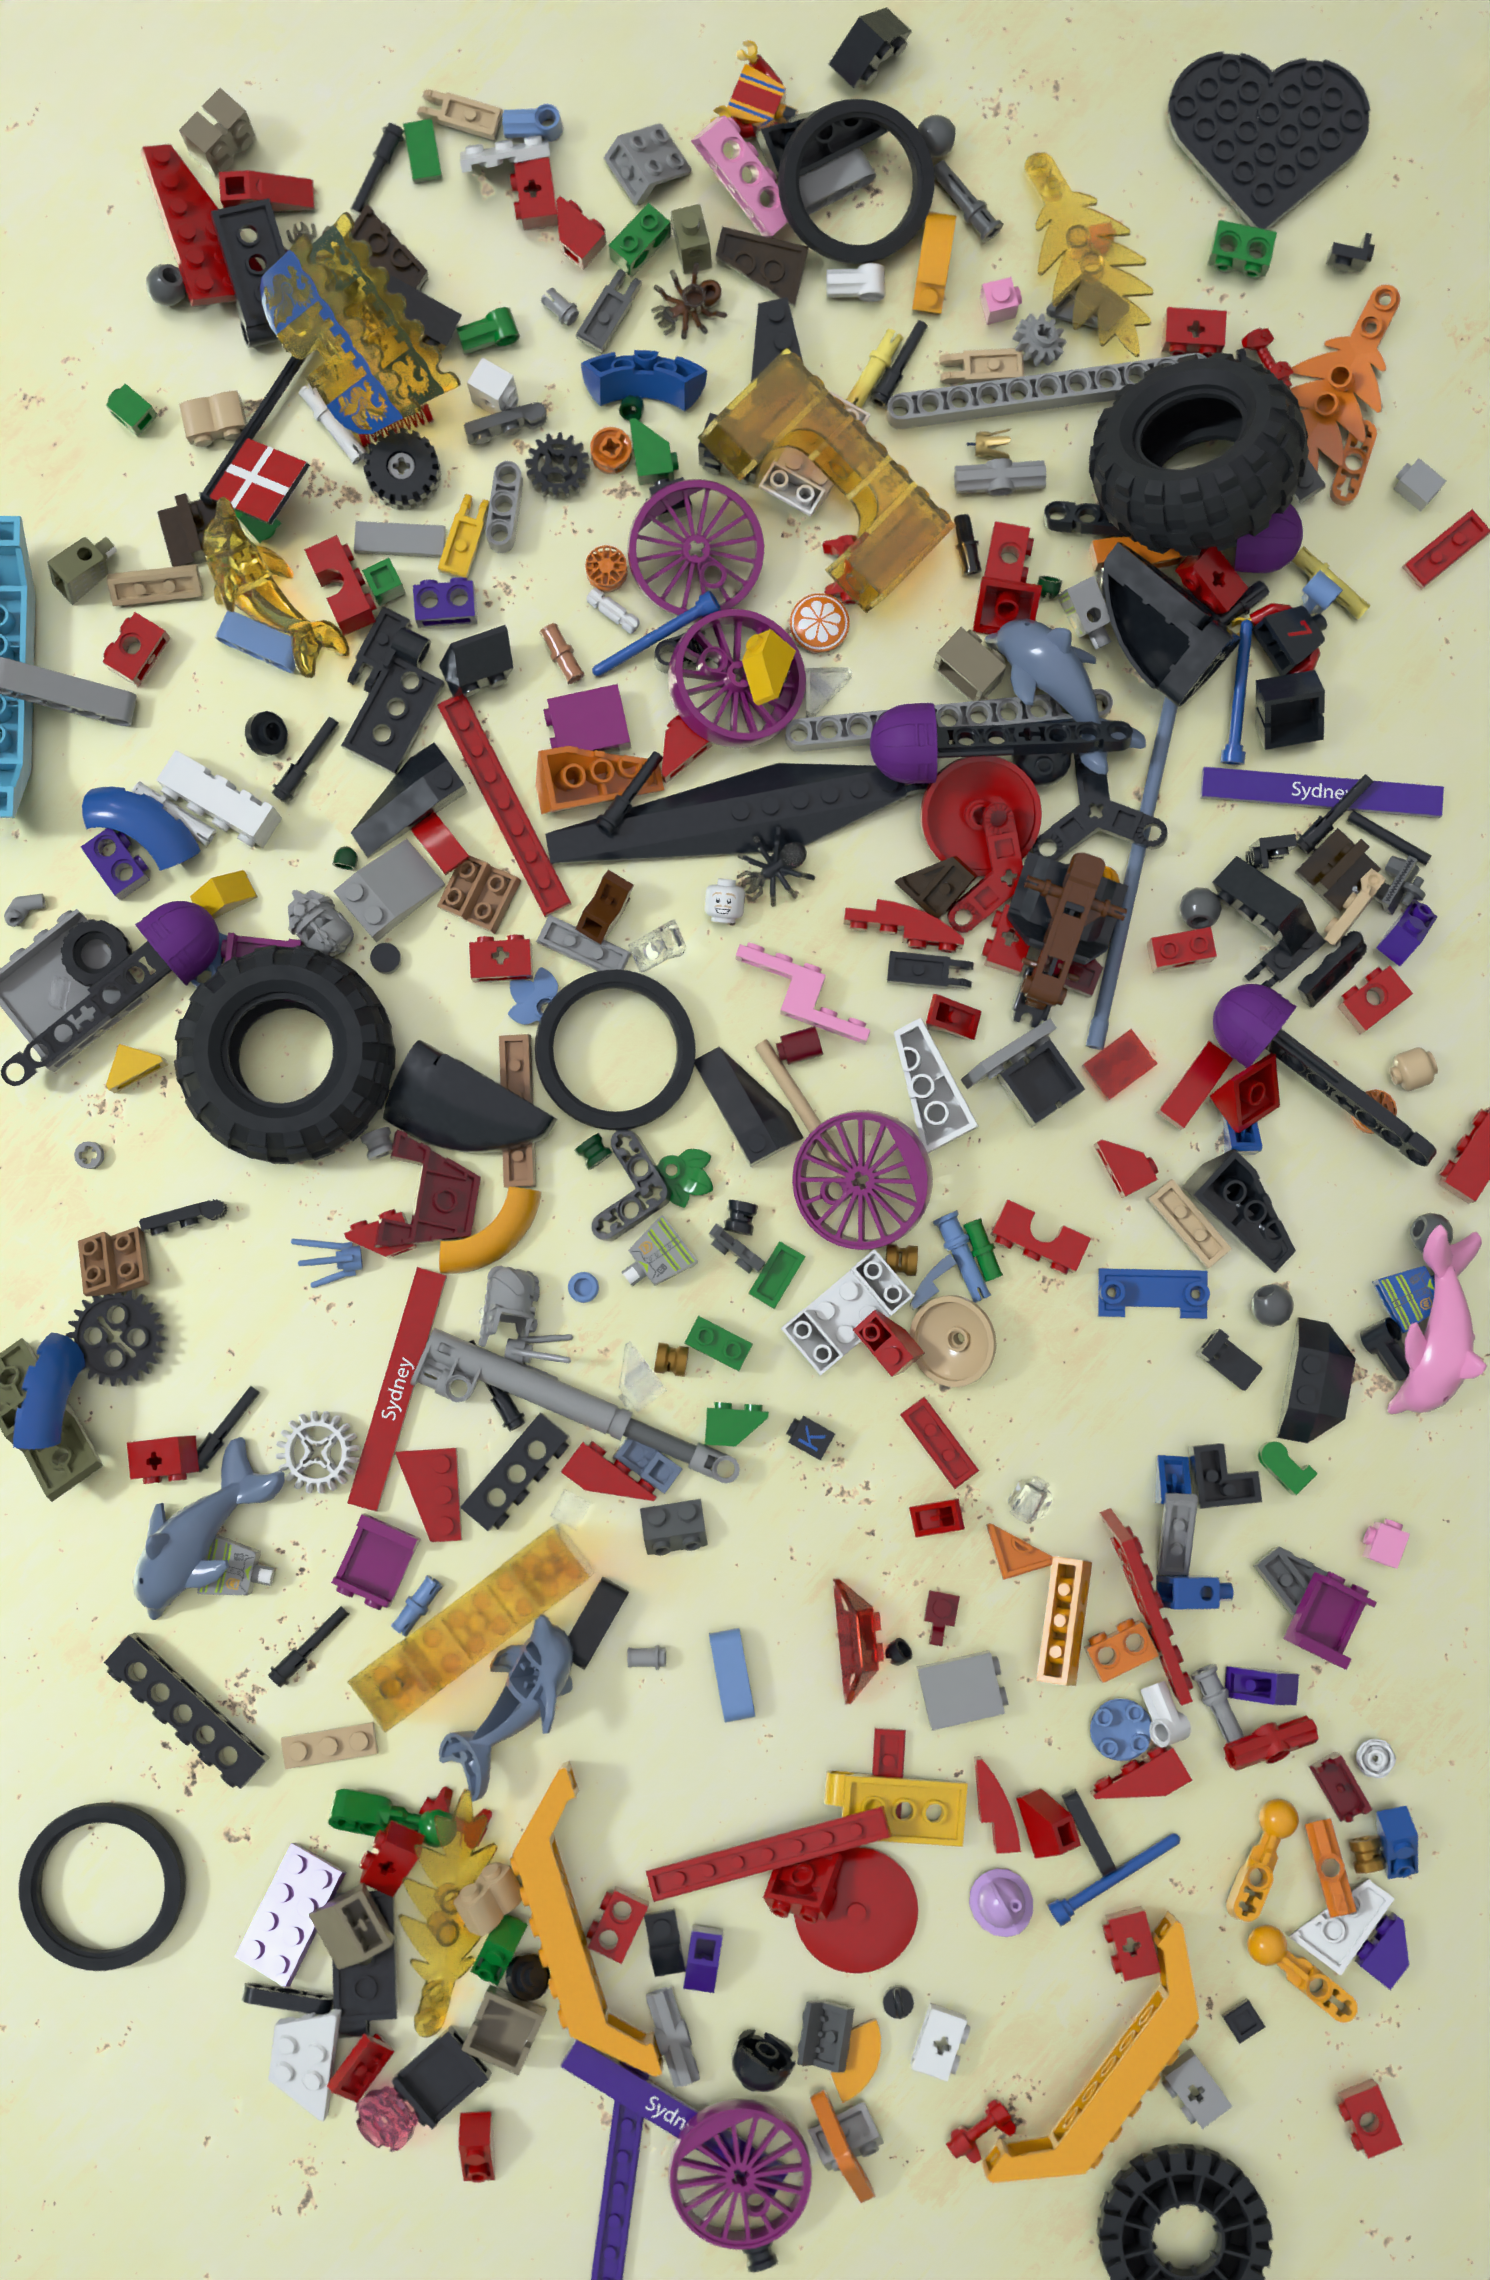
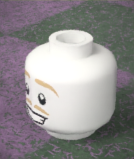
[705,878,745,923]

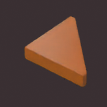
[986,1523,1053,1580]

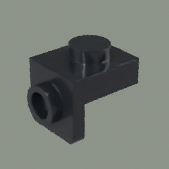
[1326,232,1375,272]

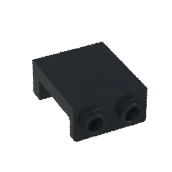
[391,2025,492,2130]

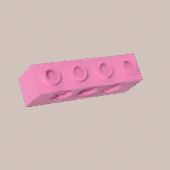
[691,115,788,237]

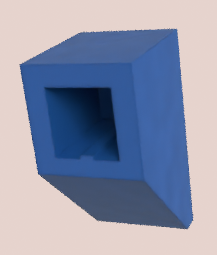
[1376,1806,1418,1879]

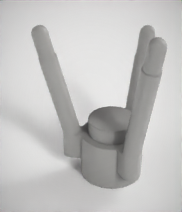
[504,1334,573,1380]

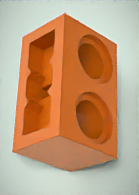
[1084,1618,1159,1683]

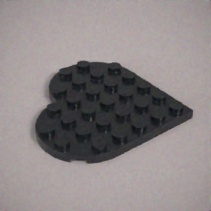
[1168,51,1370,230]

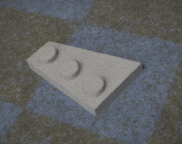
[961,1018,1057,1089]

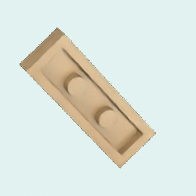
[107,564,203,606]
[1148,1179,1232,1269]
[281,1722,379,1769]

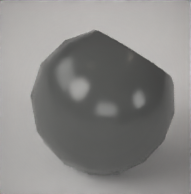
[918,115,956,158]
[146,264,187,306]
[1179,887,1222,929]
[1410,1213,1453,1253]
[1251,1284,1294,1327]

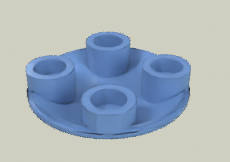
[1090,1698,1151,1761]

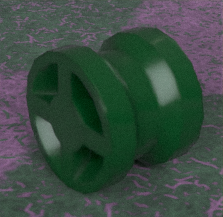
[574,1133,613,1170]

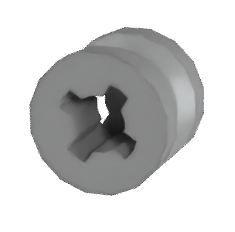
[360,1127,393,1160]

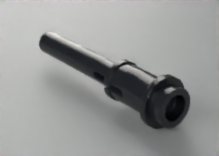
[350,123,404,215]
[870,320,928,408]
[271,716,339,803]
[596,751,663,835]
[1296,774,1373,855]
[469,1340,525,1432]
[197,1385,260,1472]
[268,1606,349,1688]

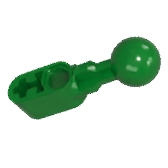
[328,1789,457,1848]

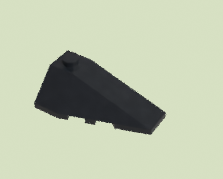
[350,742,467,858]
[694,1047,804,1167]
[1182,1149,1296,1273]

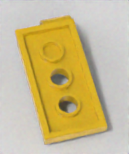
[824,1771,968,1847]

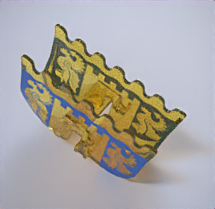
[260,212,461,434]

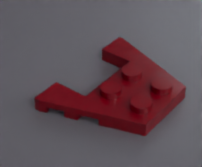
[374,1130,481,1248]

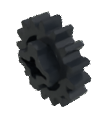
[525,432,591,499]

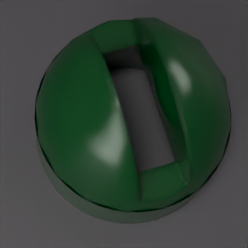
[619,395,644,421]
[1037,576,1062,599]
[332,846,358,870]

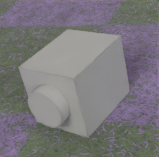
[1394,458,1446,512]

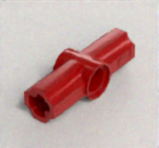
[1223,1715,1319,1771]

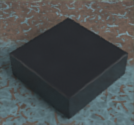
[1221,1998,1266,2044]

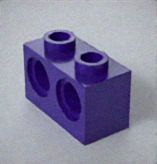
[413,577,478,628]
[80,828,150,901]

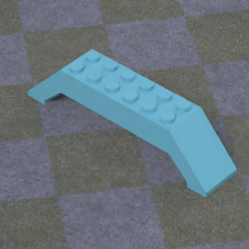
[0,516,36,818]

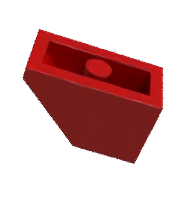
[661,715,712,783]
[1094,1140,1159,1198]

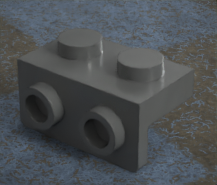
[640,1499,708,1556]
[797,2000,854,2073]

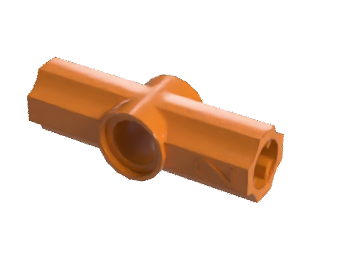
[1305,1818,1357,1918]

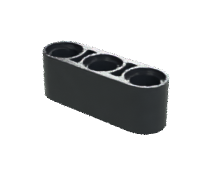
[568,1577,629,1670]

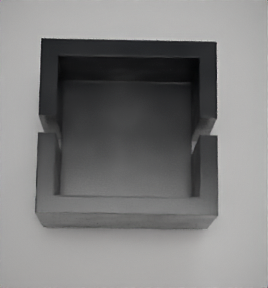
[1256,670,1325,750]
[997,1039,1085,1127]

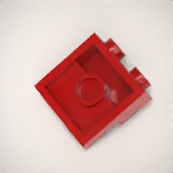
[763,1852,843,1924]

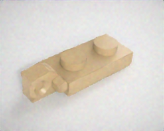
[1324,869,1386,946]

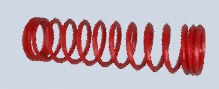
[358,403,434,447]

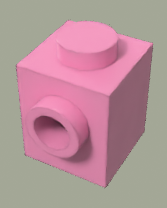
[980,277,1022,325]
[1362,1519,1410,1569]

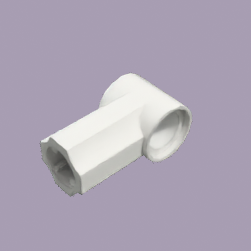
[827,263,885,302]
[1140,1681,1191,1747]

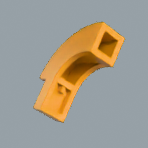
[912,211,957,314]

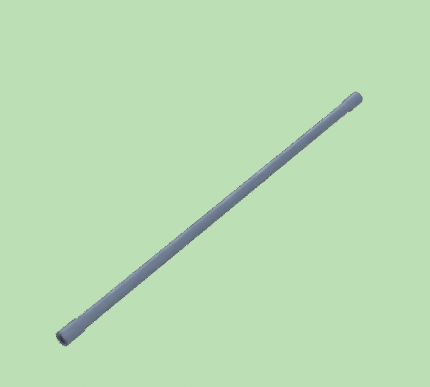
[1086,590,1194,1050]

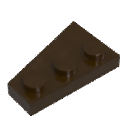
[336,204,428,290]
[715,226,809,308]

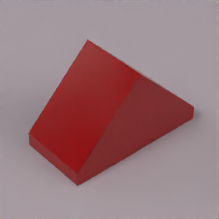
[909,1498,965,1537]

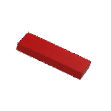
[1402,509,1490,590]
[900,1396,979,1489]
[872,1728,906,1819]

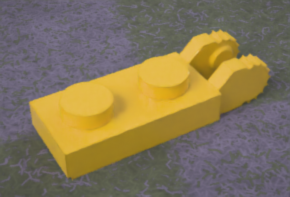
[438,494,490,579]

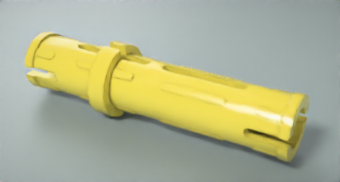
[846,328,904,408]
[1292,546,1371,620]

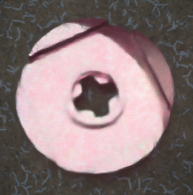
[355,2086,418,2151]

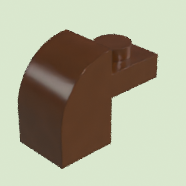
[575,869,634,945]

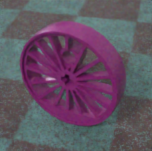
[627,479,765,618]
[668,609,806,748]
[792,1110,933,1250]
[668,2099,812,2250]

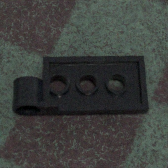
[341,626,445,775]

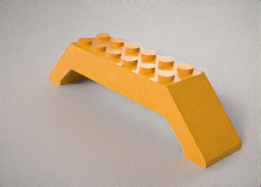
[510,1761,664,2077]
[981,1911,1199,2183]

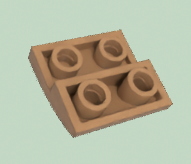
[437,855,522,934]
[78,1226,150,1297]

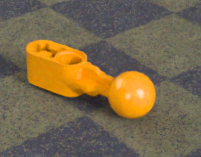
[1226,1799,1299,1922]
[1247,1925,1358,2023]

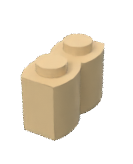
[179,391,247,447]
[454,1862,522,1936]

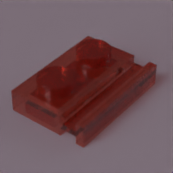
[1082,1029,1158,1101]

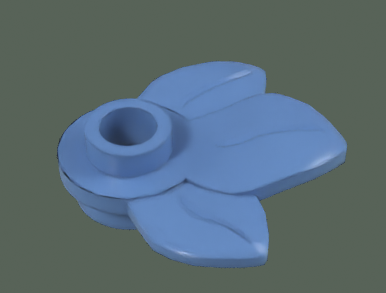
[508,967,558,1025]

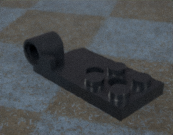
[211,198,304,348]
[332,1891,398,2038]

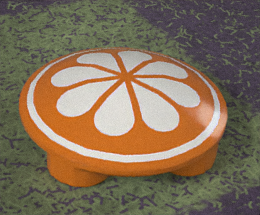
[790,593,849,654]

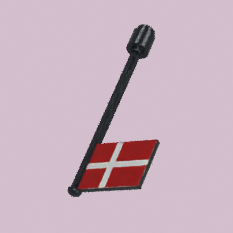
[199,270,361,525]

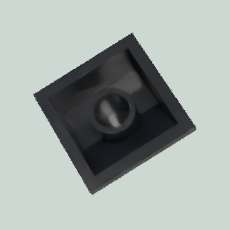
[439,625,513,698]

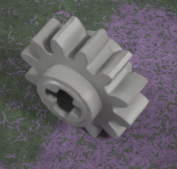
[1012,314,1067,366]

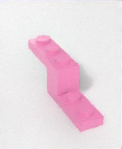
[736,942,870,1045]

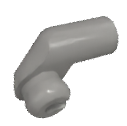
[4,893,45,927]

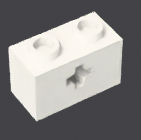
[467,357,519,414]
[910,2003,970,2081]

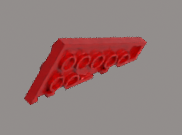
[1099,1508,1194,1706]

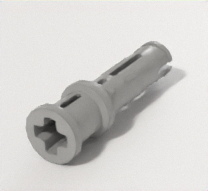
[1190,1664,1244,1743]

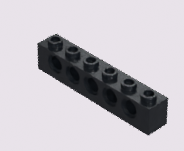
[103,1633,270,1789]

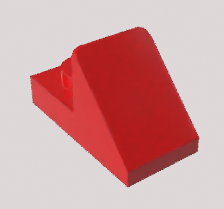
[926,994,982,1040]

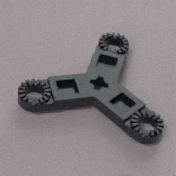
[1033,753,1168,861]

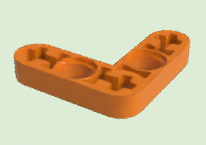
[810,2090,875,2204]

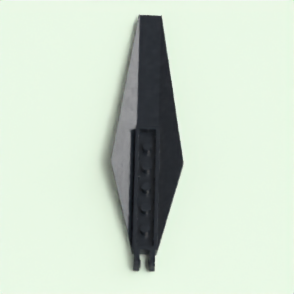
[545,763,929,864]

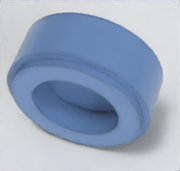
[568,1272,599,1303]

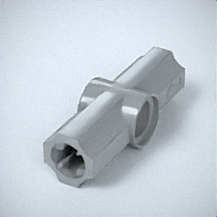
[954,458,1046,496]
[646,1986,700,2088]

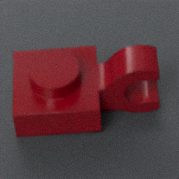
[923,1590,960,1647]

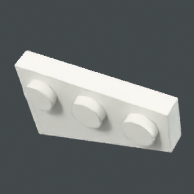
[460,136,550,173]
[1288,1879,1395,1976]

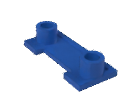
[1098,1268,1210,1319]

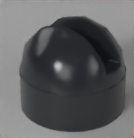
[885,1638,912,1666]

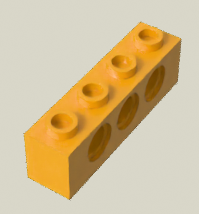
[1036,1556,1092,1686]

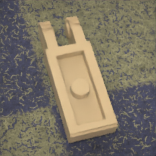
[417,89,503,141]
[939,348,1024,384]

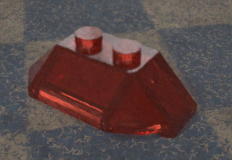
[832,1577,884,1704]

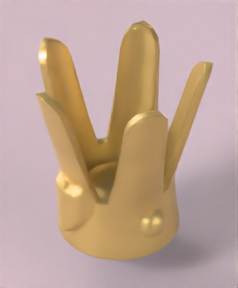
[966,428,1011,459]

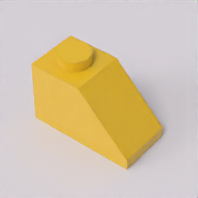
[742,629,796,706]

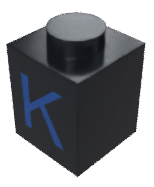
[786,1415,835,1461]

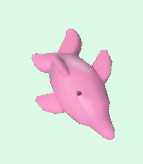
[1387,1224,1487,1414]

